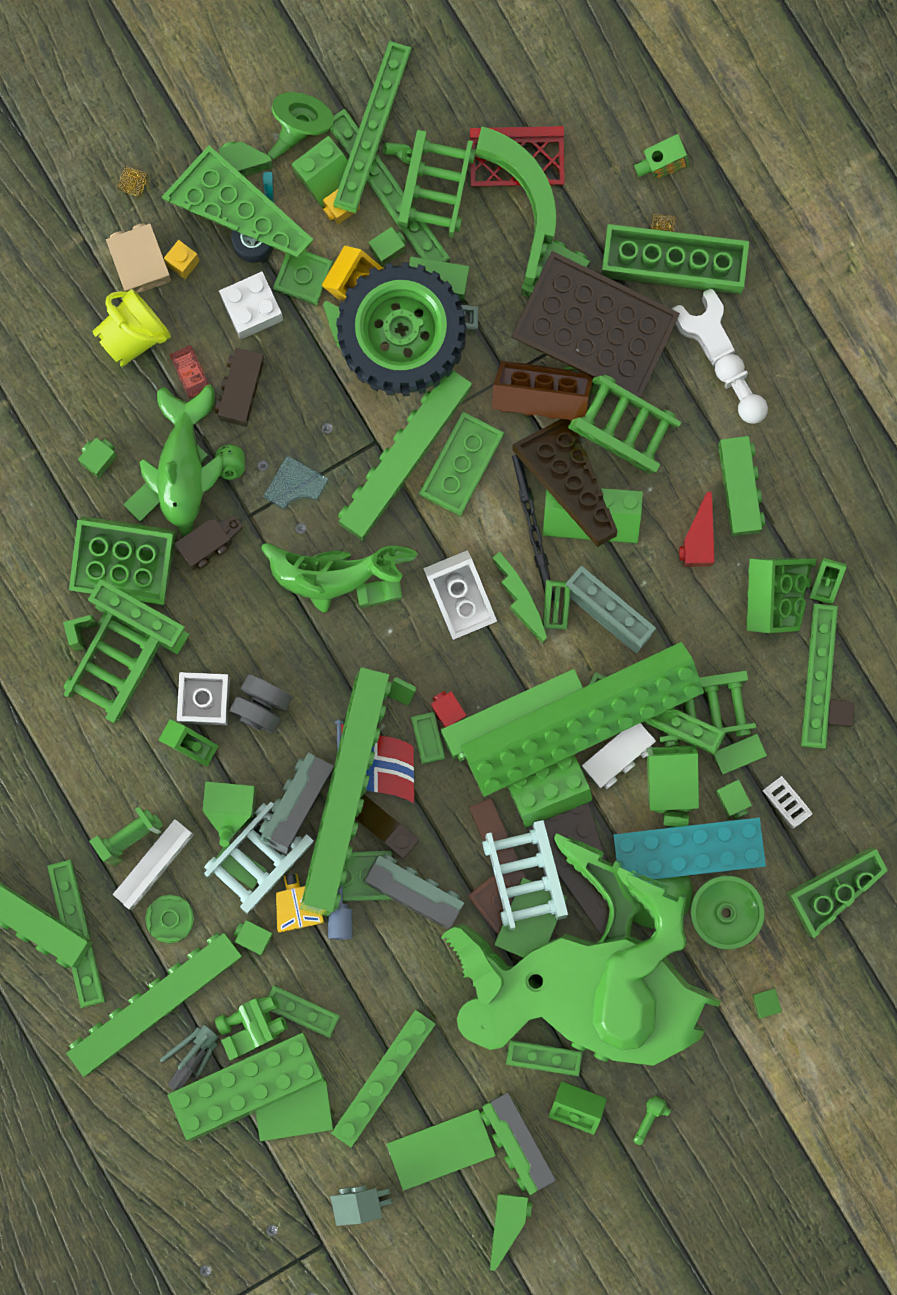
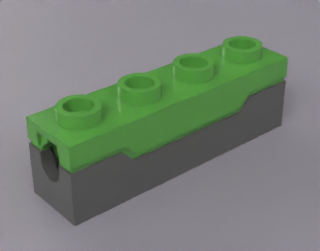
[480,1092,556,1195]

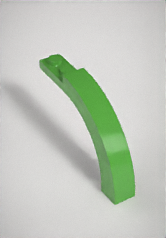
[475,126,556,286]

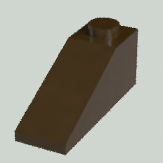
[355,794,419,860]

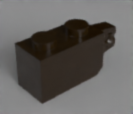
[175,515,243,570]

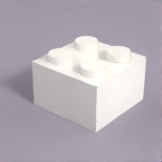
[219,272,283,340]
[177,672,230,726]

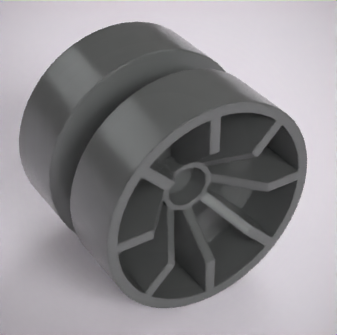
[229,674,293,734]

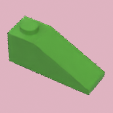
[490,1193,532,1271]

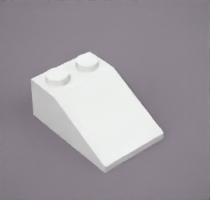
[423,550,497,640]

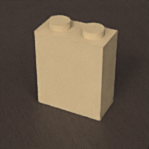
[106,223,172,294]

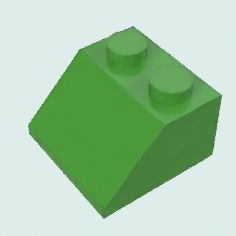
[292,136,348,208]

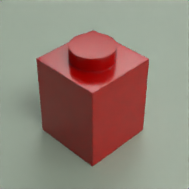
[431,691,467,728]

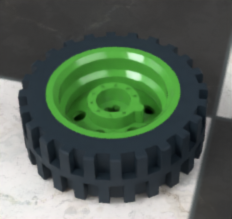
[336,262,466,397]

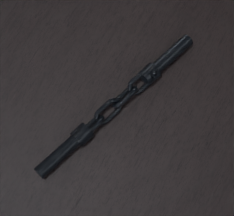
[512,455,554,602]

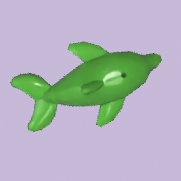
[140,384,223,537]
[261,543,418,613]

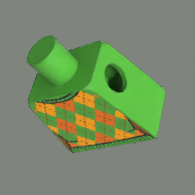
[633,134,690,179]

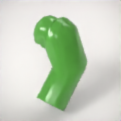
[383,143,413,164]

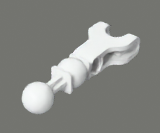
[671,289,768,424]

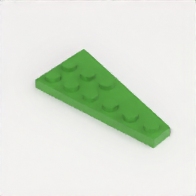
[161,145,314,258]

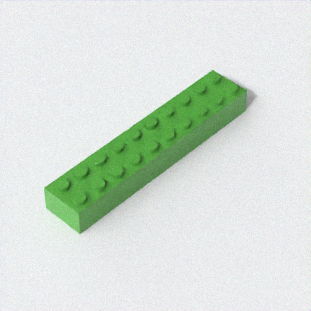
[461,642,704,797]
[300,667,392,916]

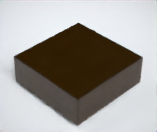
[828,700,854,727]

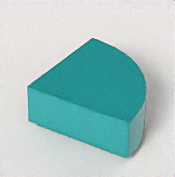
[263,172,274,202]

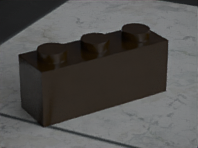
[215,348,265,427]

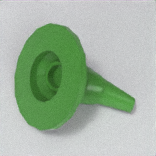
[267,92,334,159]

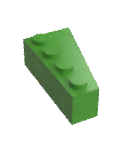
[786,847,888,939]

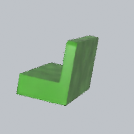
[63,615,99,652]
[548,1082,606,1135]

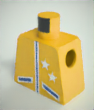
[276,873,325,933]

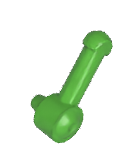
[633,1095,671,1145]

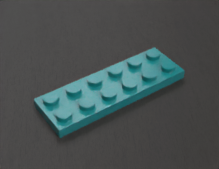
[614,818,766,879]

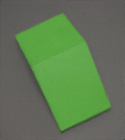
[810,558,847,605]

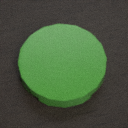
[145,894,195,943]

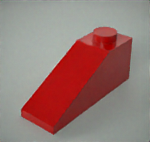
[679,492,714,567]

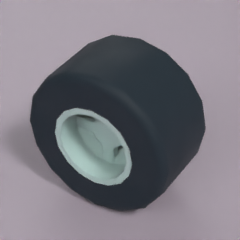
[231,230,274,263]

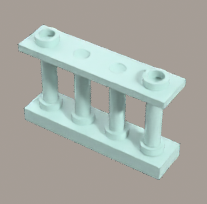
[204,802,314,915]
[482,820,568,932]

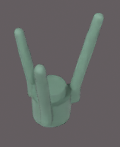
[160,1025,219,1076]

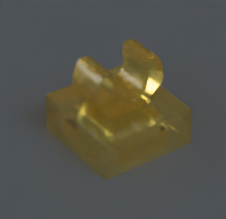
[117,166,148,197]
[651,214,676,232]

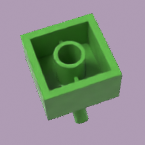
[202,782,258,847]

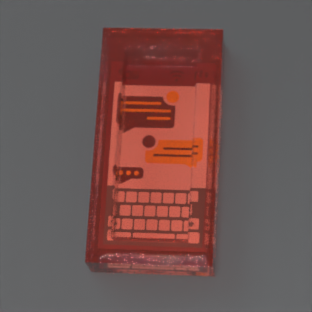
[169,345,209,398]

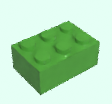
[507,755,593,828]

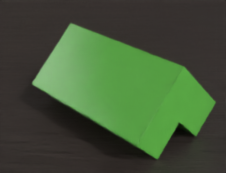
[409,257,469,302]

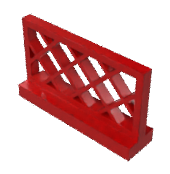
[469,126,565,187]

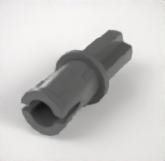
[168,1044,207,1091]

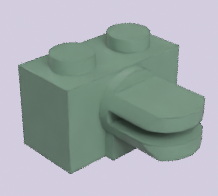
[330,1185,393,1226]

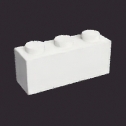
[581,723,656,790]

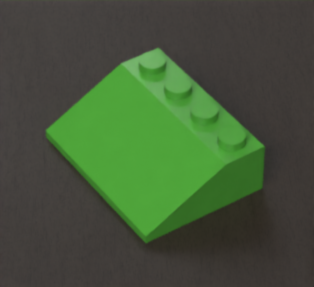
[69,516,177,605]

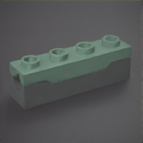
[259,753,334,854]
[362,854,464,929]

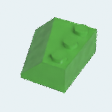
[747,557,817,633]

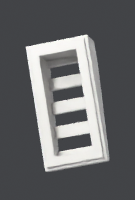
[763,776,813,829]

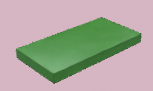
[419,412,505,517]
[386,1109,495,1191]

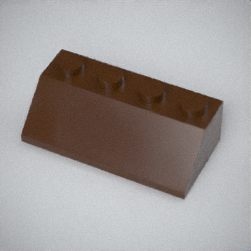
[492,361,594,421]

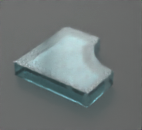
[263,456,328,509]

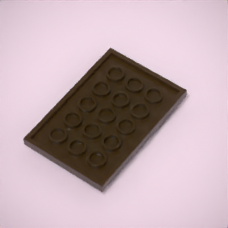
[511,251,680,398]

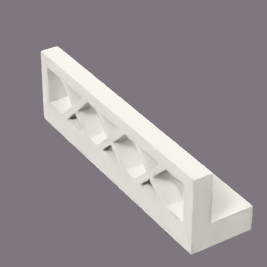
[113,820,194,910]

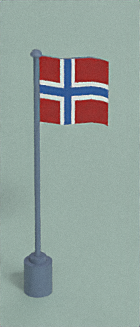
[328,719,414,940]

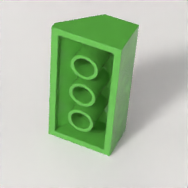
[542,488,643,544]

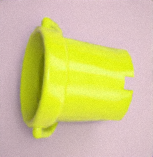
[92,289,171,367]

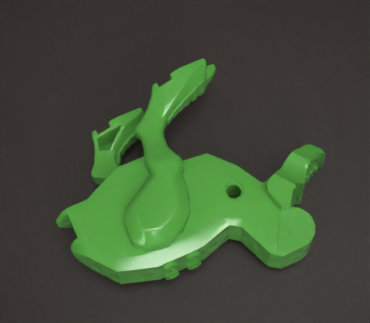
[441,833,721,1066]

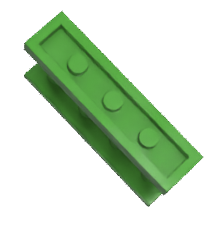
[398,130,476,238]
[568,375,681,474]
[88,579,190,655]
[63,612,162,723]
[658,671,756,747]
[89,807,164,866]

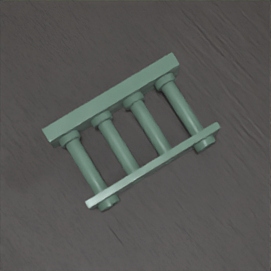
[563,565,656,654]

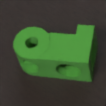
[356,581,403,609]

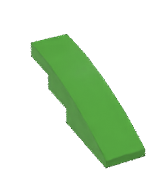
[492,551,547,644]

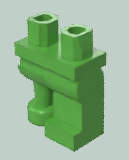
[215,996,288,1060]

